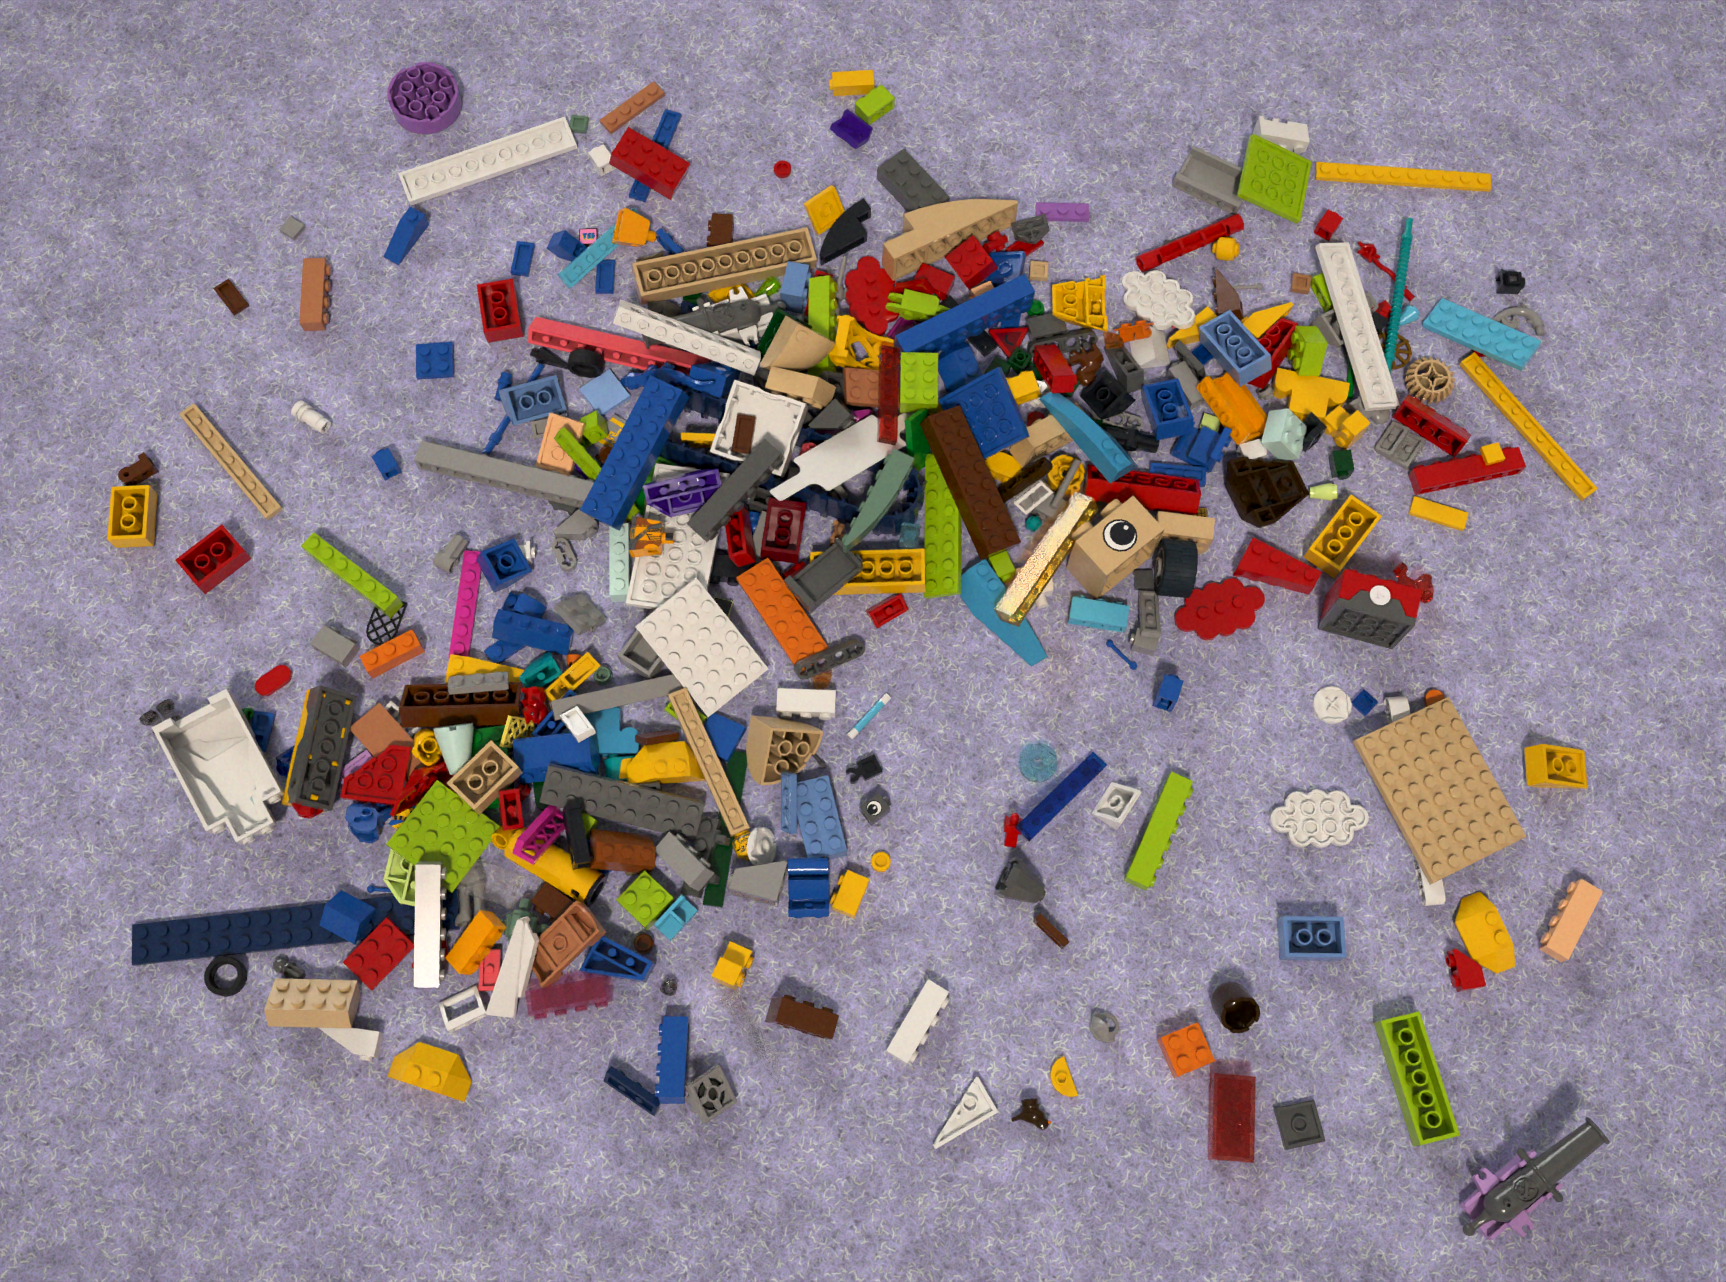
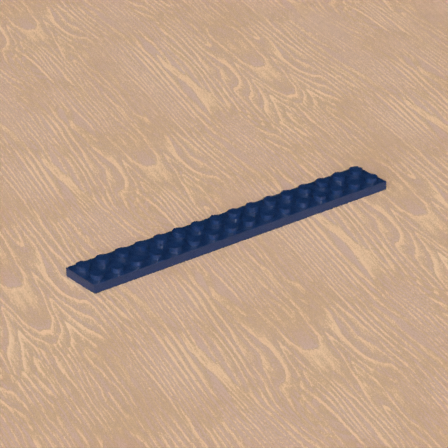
[132,889,460,966]

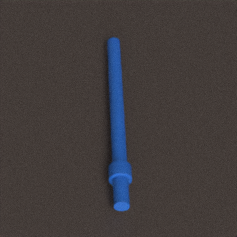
[482,363,544,455]

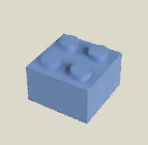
[780,261,812,314]

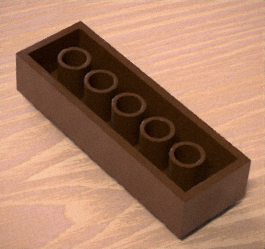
[399,682,525,728]

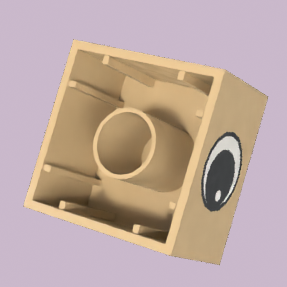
[1066,496,1164,599]

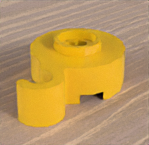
[1046,454,1087,508]

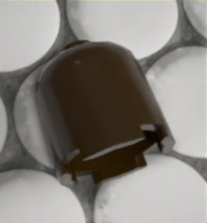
[1211,982,1260,1033]

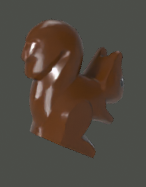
[1067,343,1104,386]

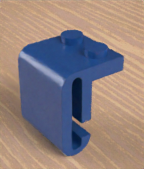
[1171,422,1232,473]
[788,858,829,918]

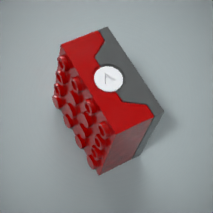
[1318,569,1422,649]

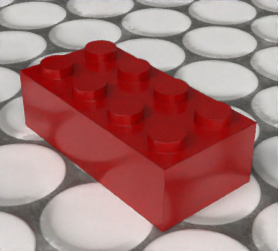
[609,127,690,200]

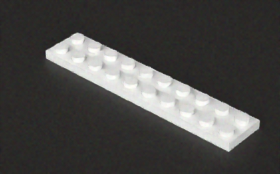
[398,117,578,206]
[1315,242,1400,411]

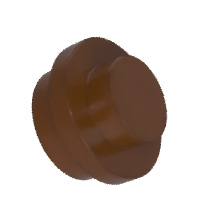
[634,933,654,954]

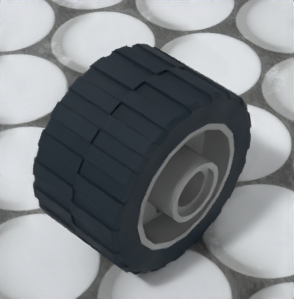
[1154,538,1198,598]

